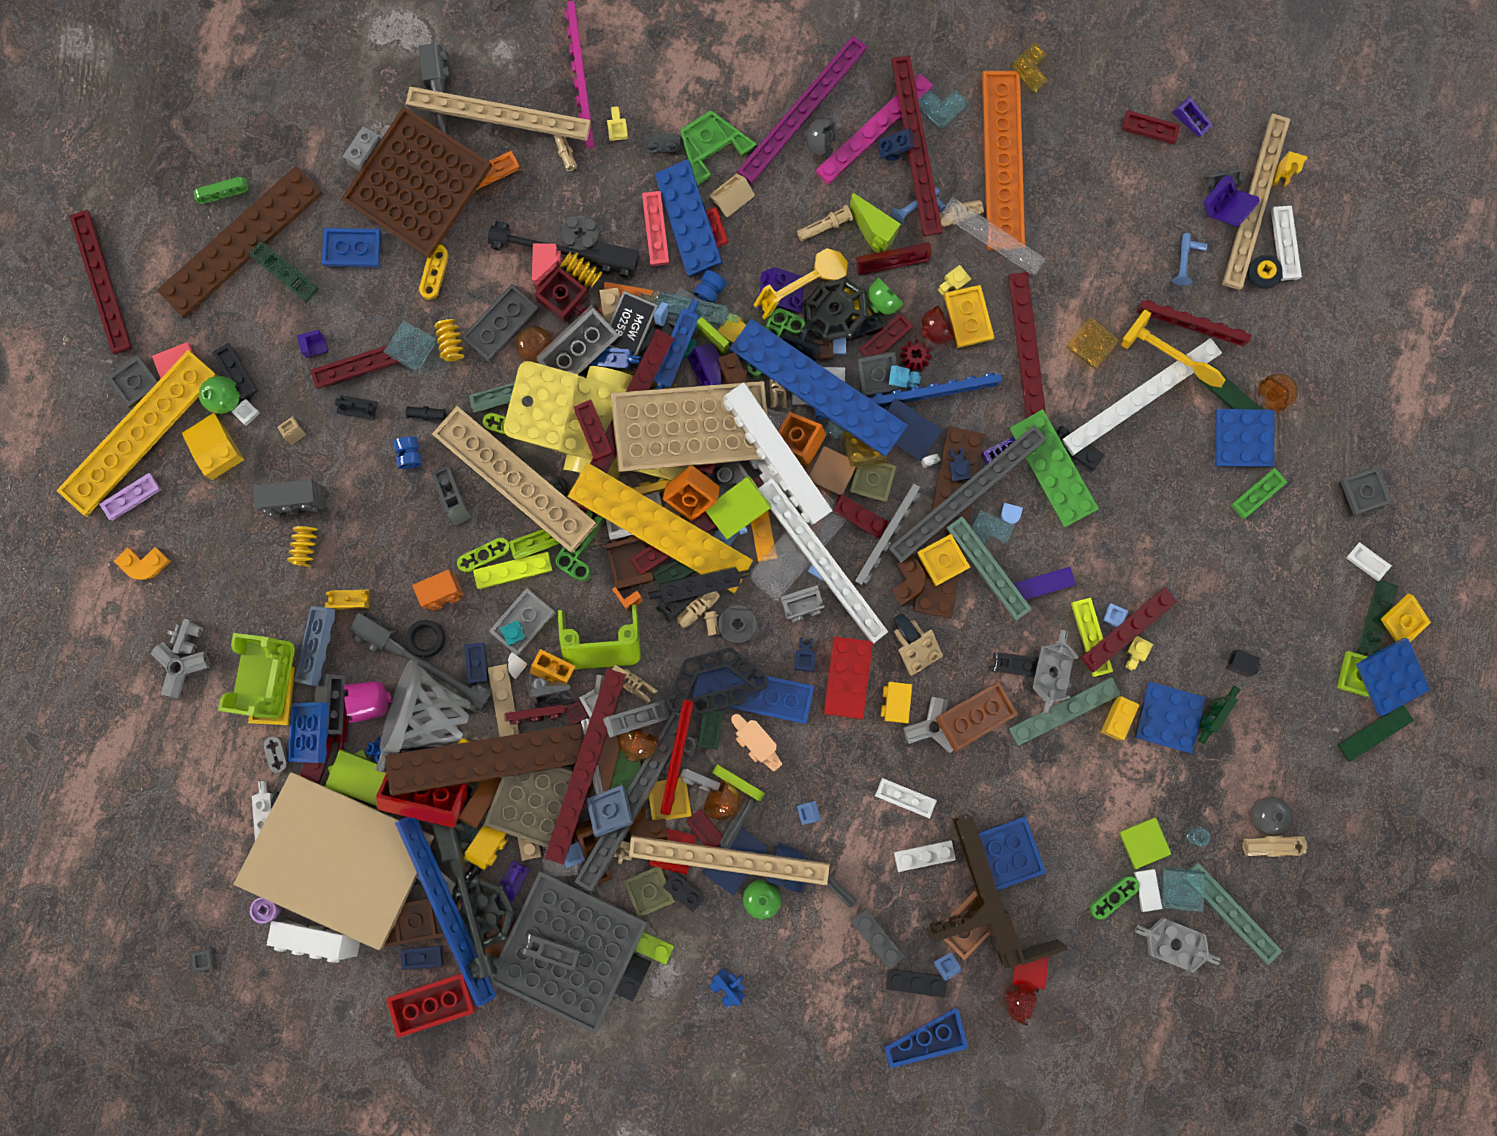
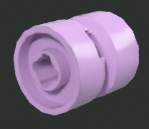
[250,897,284,923]

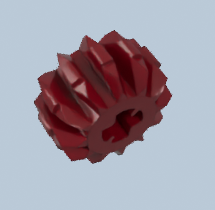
[899,340,932,372]

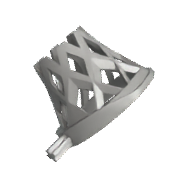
[375,659,471,773]

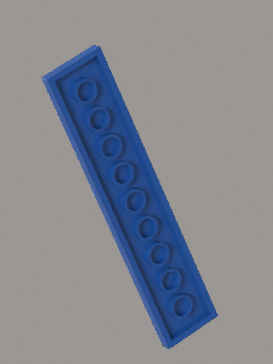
[729,319,908,457]

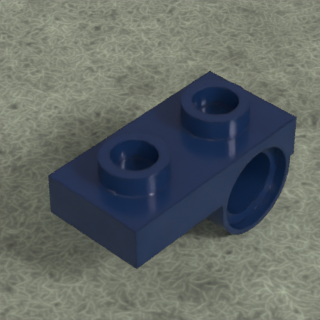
[878,128,914,161]

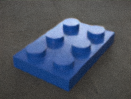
[321,228,381,267]

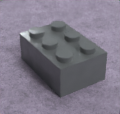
[253,479,324,517]

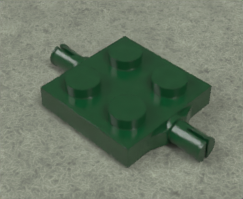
[1197,686,1240,744]

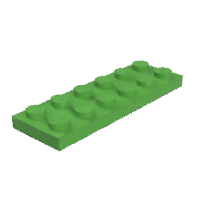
[1010,409,1099,527]

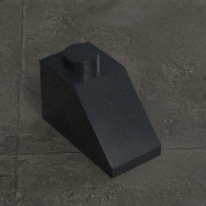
[615,953,652,1002]

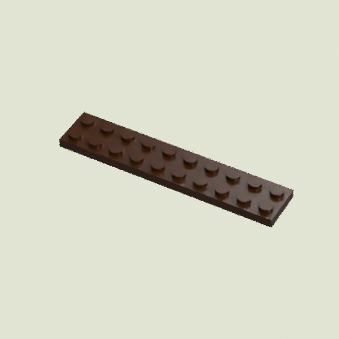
[157,166,323,318]
[913,427,985,619]
[385,724,585,796]

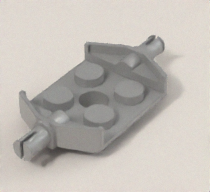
[1033,630,1078,715]
[1135,918,1221,973]

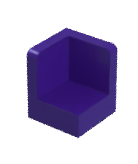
[297,330,328,358]

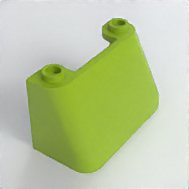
[218,633,295,719]

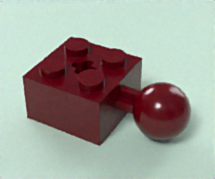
[534,266,602,324]

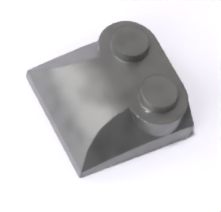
[703,461,749,498]
[530,678,575,708]

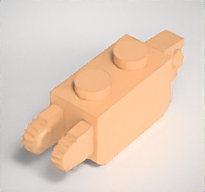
[731,714,782,772]

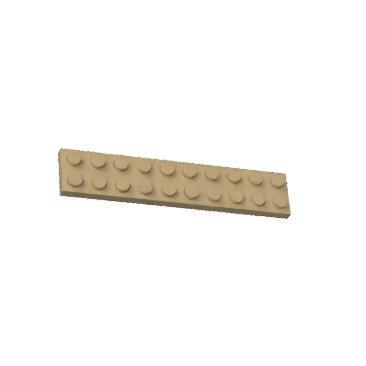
[432,406,598,553]

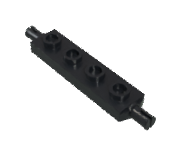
[648,566,752,603]

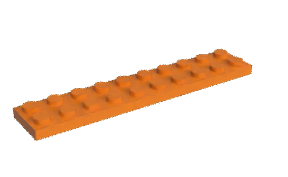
[982,71,1025,250]

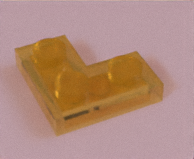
[1011,41,1048,93]

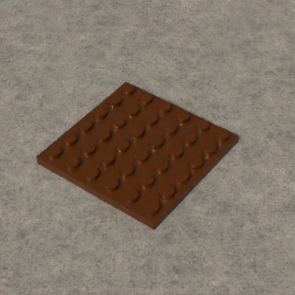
[341,106,493,259]

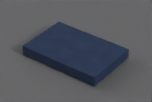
[887,398,942,461]
[702,827,768,895]

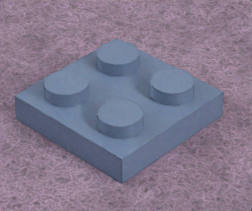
[587,785,633,837]

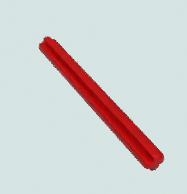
[660,699,694,815]

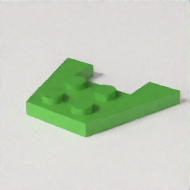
[680,110,757,185]

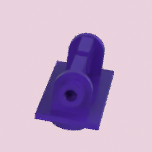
[497,860,530,903]

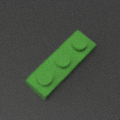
[1231,468,1287,519]

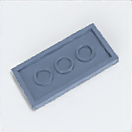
[293,606,335,686]

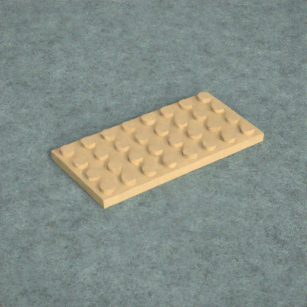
[610,381,768,472]

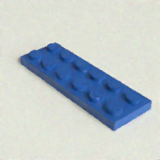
[655,159,723,277]
[693,663,814,724]

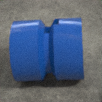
[693,270,727,306]
[393,436,422,469]

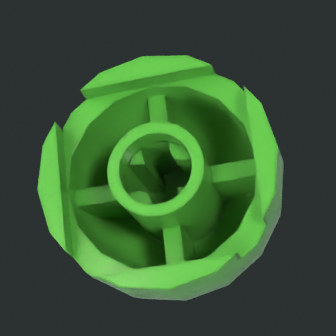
[868,278,904,315]
[199,376,240,414]
[743,879,782,920]

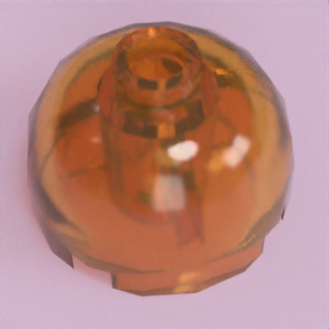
[516,326,553,364]
[1258,373,1298,412]
[619,729,659,762]
[703,780,740,820]

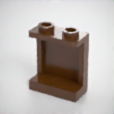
[605,535,654,591]

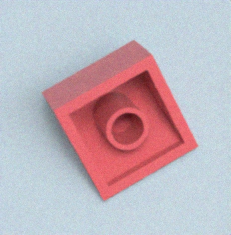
[532,243,563,291]

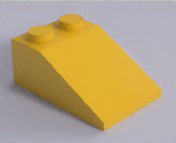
[182,413,245,480]

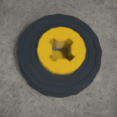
[1247,255,1283,289]

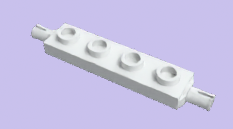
[252,781,274,841]

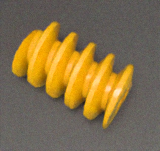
[560,252,602,290]
[434,319,465,361]
[287,526,318,567]

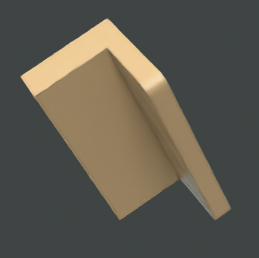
[709,174,755,217]

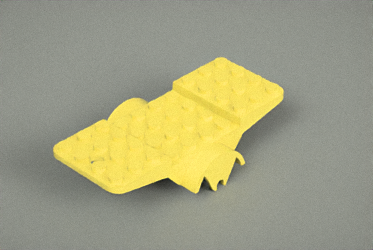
[504,361,694,480]

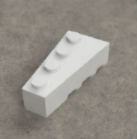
[267,920,360,963]

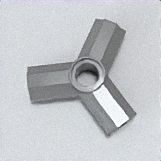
[151,642,210,698]
[903,697,953,753]

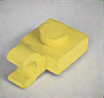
[607,106,628,141]
[938,265,971,296]
[1125,636,1153,671]

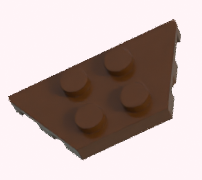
[383,898,445,948]

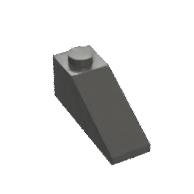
[431,465,471,526]

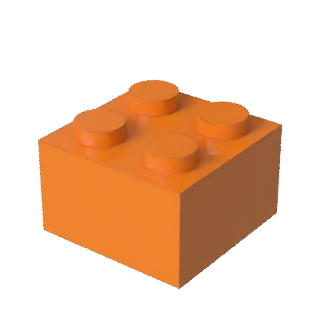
[778,411,827,466]
[663,465,720,521]
[412,569,464,612]

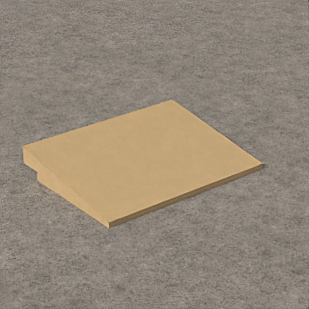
[233,772,434,950]

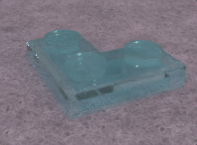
[918,89,968,129]
[971,510,1015,546]

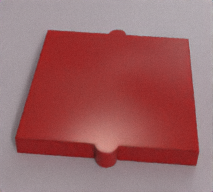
[1012,950,1049,989]

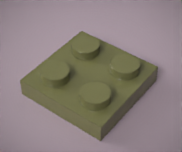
[850,456,897,503]
[624,867,675,917]

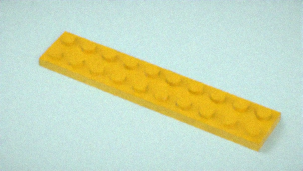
[56,350,218,517]
[567,463,753,594]

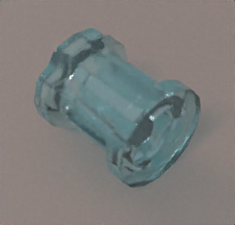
[1187,828,1210,846]

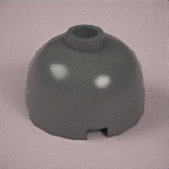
[804,118,836,157]
[1250,796,1293,836]

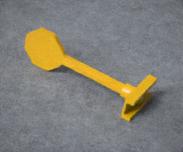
[753,248,848,320]
[1121,310,1225,387]

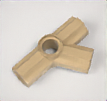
[1243,835,1307,857]

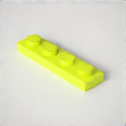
[473,552,553,589]
[1071,598,1113,677]

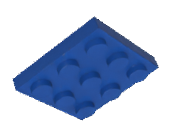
[1215,409,1274,467]
[1356,638,1430,716]
[1134,682,1206,754]
[287,702,329,763]
[978,816,1046,890]

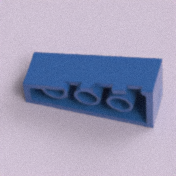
[883,1007,968,1068]

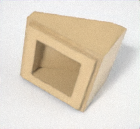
[277,416,306,445]

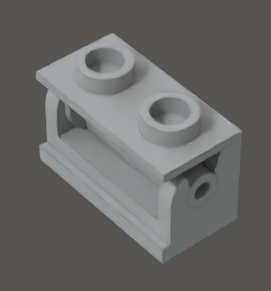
[343,126,381,171]
[780,585,824,622]

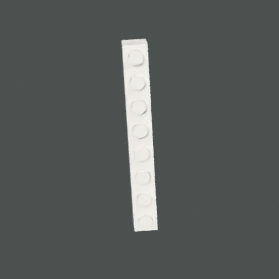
[722,382,832,525]

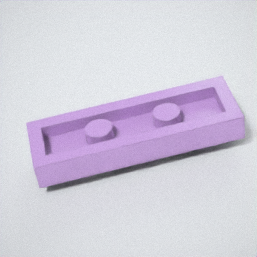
[100,473,162,521]

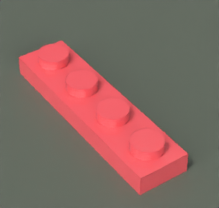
[642,191,669,267]

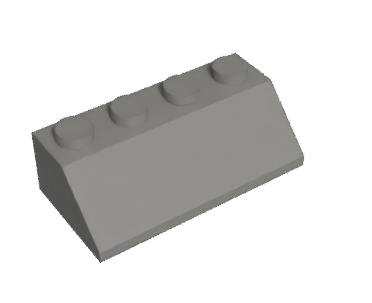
[536,305,619,375]

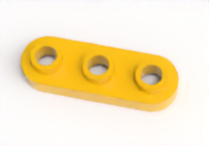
[419,245,449,300]

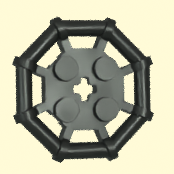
[802,277,869,342]
[452,875,516,950]

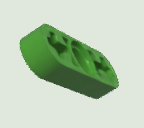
[193,177,249,204]
[1089,876,1140,919]

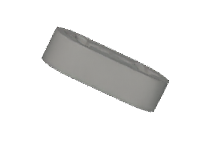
[264,737,289,773]

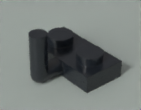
[783,320,821,362]

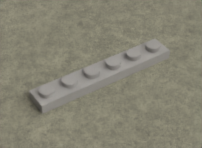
[854,484,920,587]

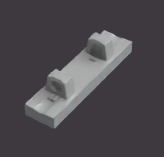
[603,700,670,737]

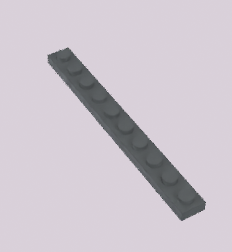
[889,425,1047,563]
[575,712,692,893]

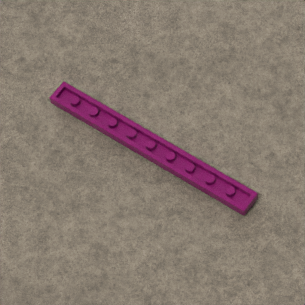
[737,36,867,185]

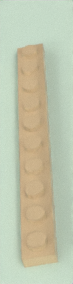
[405,87,591,141]
[1222,114,1290,290]
[488,664,542,861]
[629,836,830,885]

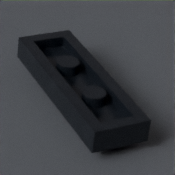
[212,343,259,401]
[885,969,947,998]

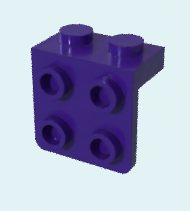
[1203,175,1260,226]
[758,267,804,313]

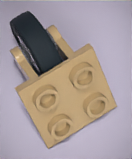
[893,613,943,676]

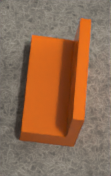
[612,587,644,612]

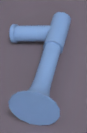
[892,186,946,225]
[1172,233,1207,286]

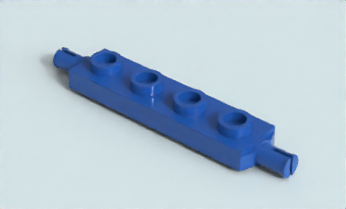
[654,299,700,390]
[587,348,642,370]

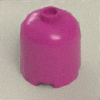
[344,681,392,723]

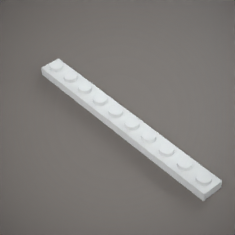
[1061,338,1222,456]
[759,478,888,644]

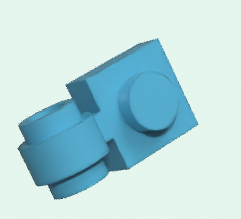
[889,366,921,388]

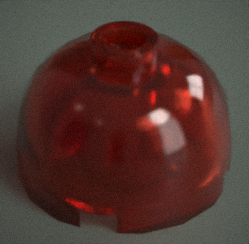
[920,305,954,344]
[1004,983,1039,1026]

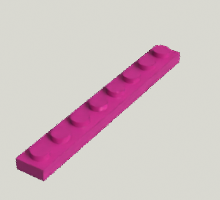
[564,1,594,148]
[816,73,933,185]

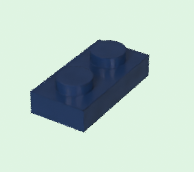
[464,642,488,683]
[400,945,443,970]

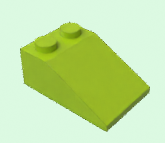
[849,193,901,253]

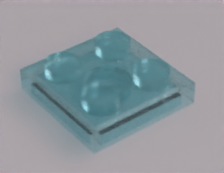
[384,320,437,372]
[1162,868,1205,912]

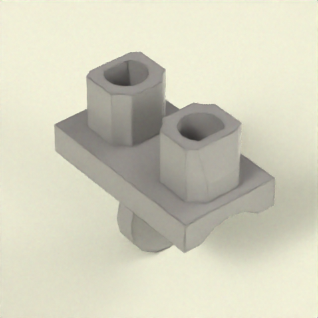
[167,619,204,655]

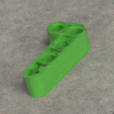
[747,309,805,380]
[556,510,605,582]

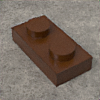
[718,352,748,384]

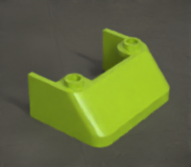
[558,604,641,670]

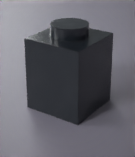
[1226,649,1260,677]

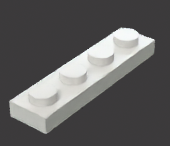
[1271,206,1302,281]

